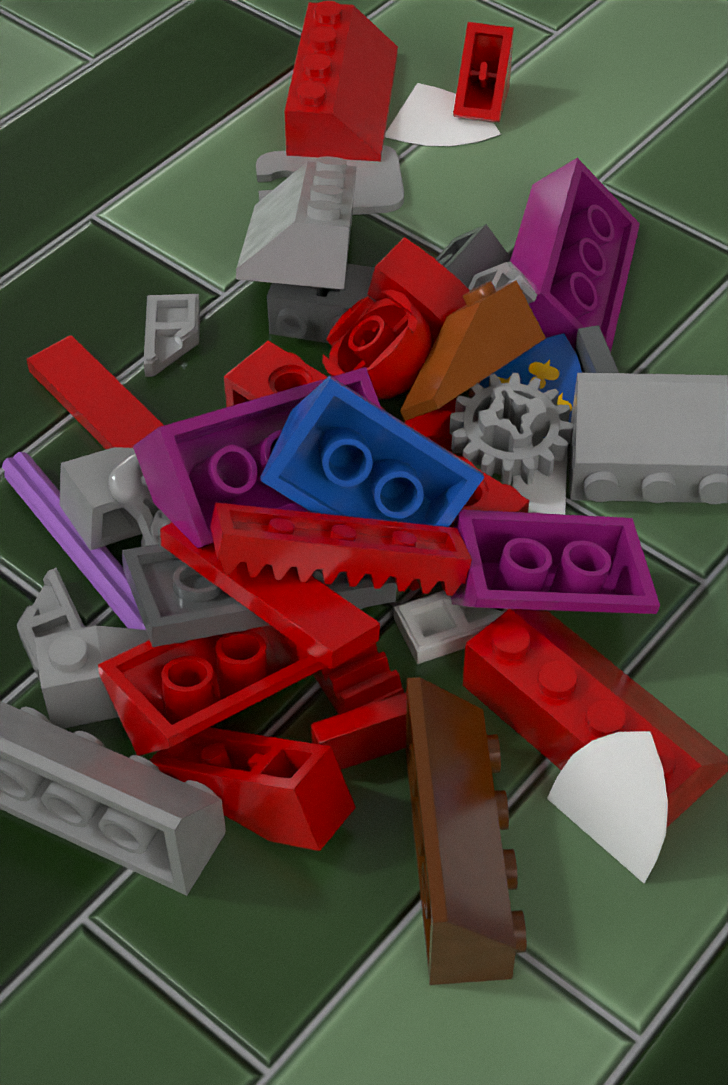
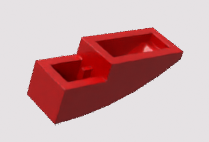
[367,237,481,384]

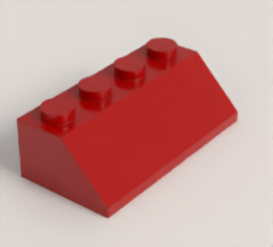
[284,1,398,162]
[463,609,728,827]

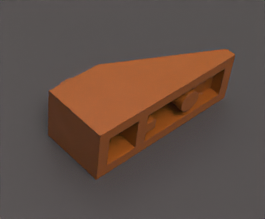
[400,280,546,421]

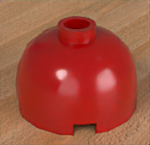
[322,289,432,400]

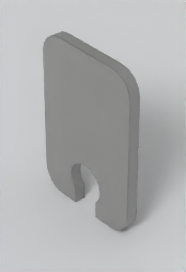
[256,145,404,215]

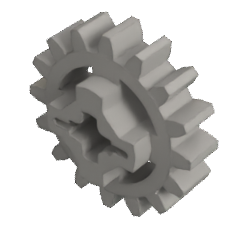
[449,373,573,485]

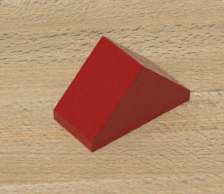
[453,22,514,123]

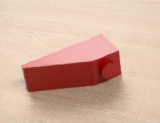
[149,727,356,851]

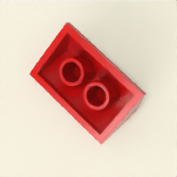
[98,625,327,756]

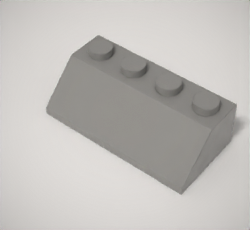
[236,156,357,290]
[567,373,728,504]
[0,701,226,896]

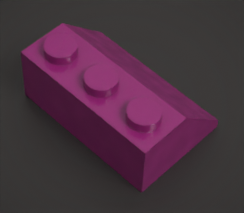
[450,510,660,614]

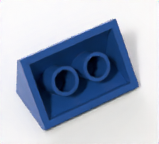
[260,376,484,527]

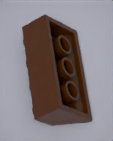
[405,677,527,985]

